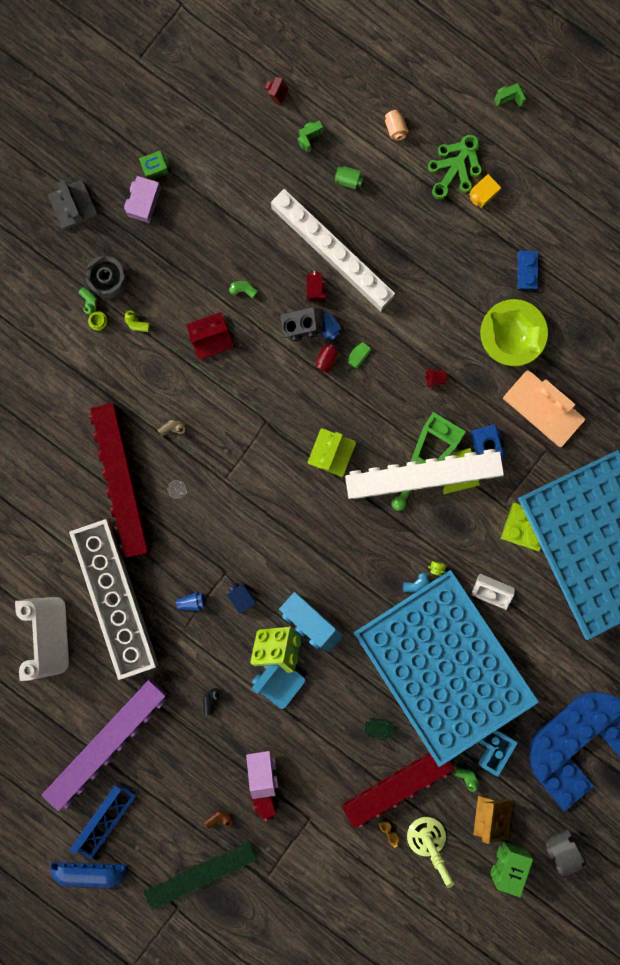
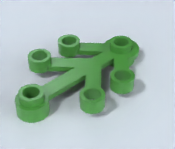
[428,135,482,200]

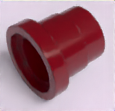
[425,369,447,388]

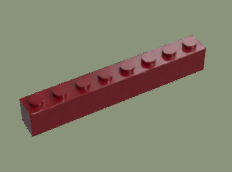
[89,403,150,558]

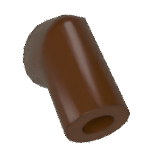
[204,811,233,829]

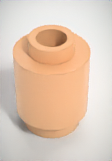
[385,110,409,141]

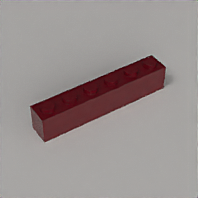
[341,752,455,828]

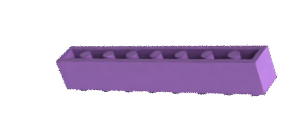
[41,678,168,811]

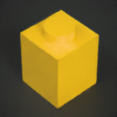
[469,174,501,208]

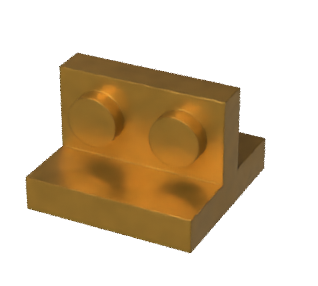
[473,795,513,844]

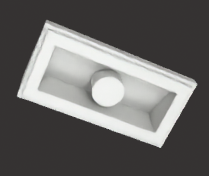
[471,574,515,610]

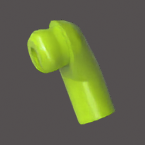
[124,311,150,332]

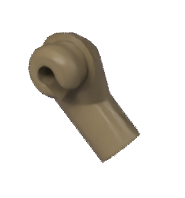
[157,420,186,437]

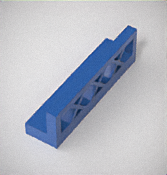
[69,781,137,860]

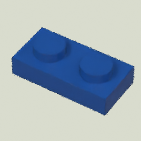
[517,251,538,290]

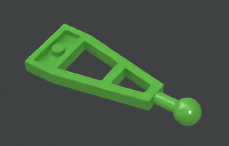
[391,412,466,511]

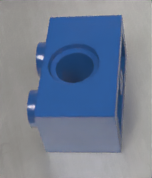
[470,424,507,462]

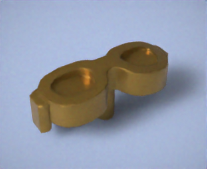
[379,820,399,848]

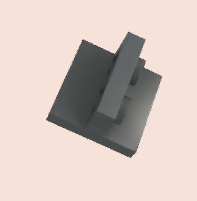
[47,180,98,230]

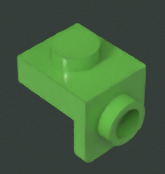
[494,83,526,108]
[297,120,323,153]

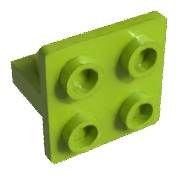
[308,428,356,477]

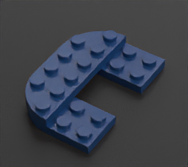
[529,691,620,811]

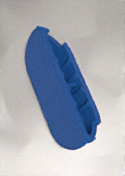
[50,862,128,888]

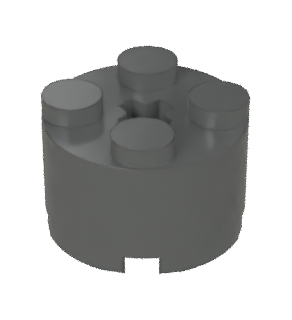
[86,256,128,299]
[545,829,588,877]

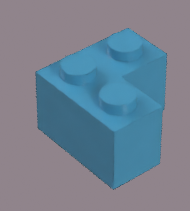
[478,730,517,777]

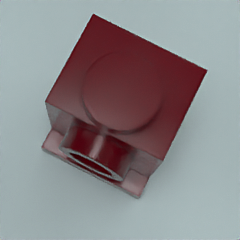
[306,272,326,302]
[250,796,277,822]

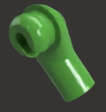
[229,281,258,299]
[79,286,97,314]
[454,766,479,792]

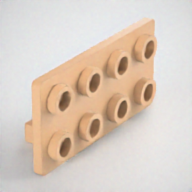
[503,370,585,447]

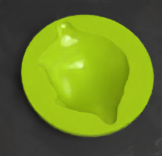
[480,299,548,366]

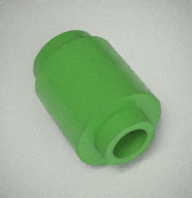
[335,166,364,190]

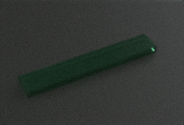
[144,840,257,910]

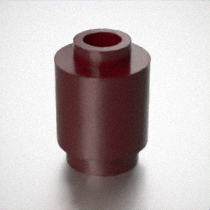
[315,344,340,374]

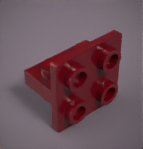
[186,312,234,360]

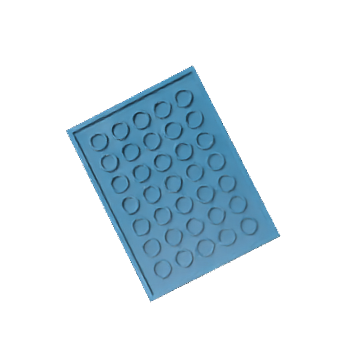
[354,570,539,767]

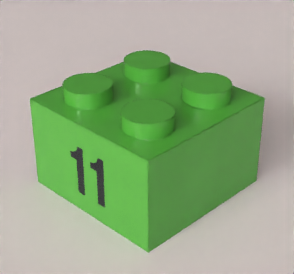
[490,841,533,897]

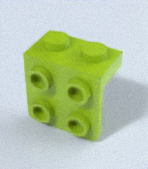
[250,627,301,673]

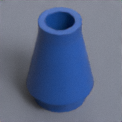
[176,592,206,611]

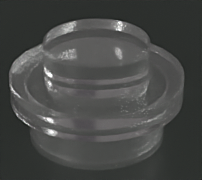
[167,480,187,499]

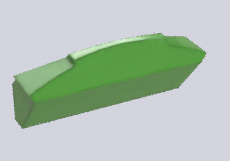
[347,342,372,369]

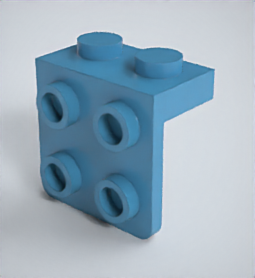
[251,664,305,709]

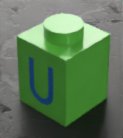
[139,151,170,180]

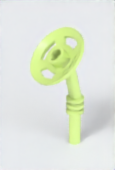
[407,817,454,888]

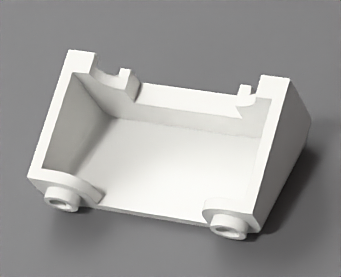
[15,597,69,681]

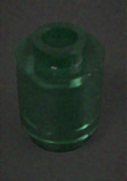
[364,718,393,739]

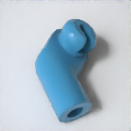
[403,573,429,592]

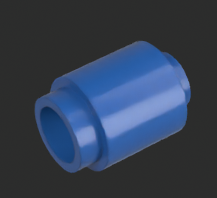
[322,311,342,341]

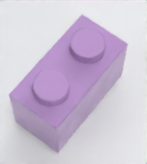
[124,176,161,223]
[246,751,278,799]

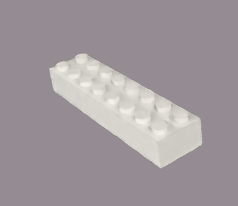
[69,519,159,680]

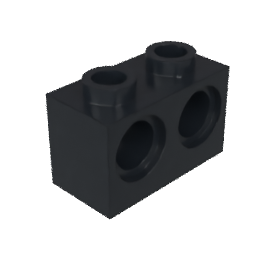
[281,307,326,341]

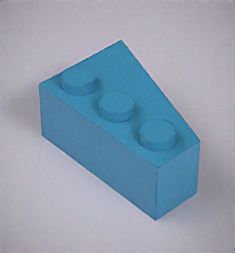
[279,592,344,652]

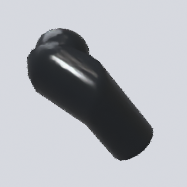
[203,688,222,715]

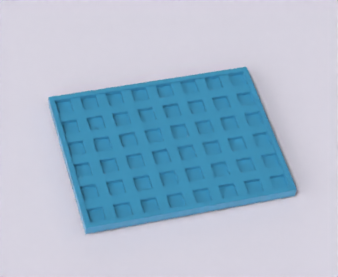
[518,450,620,640]

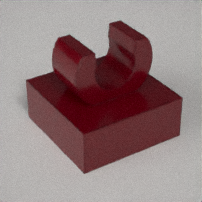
[264,77,289,105]

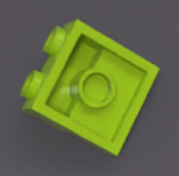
[500,503,542,552]

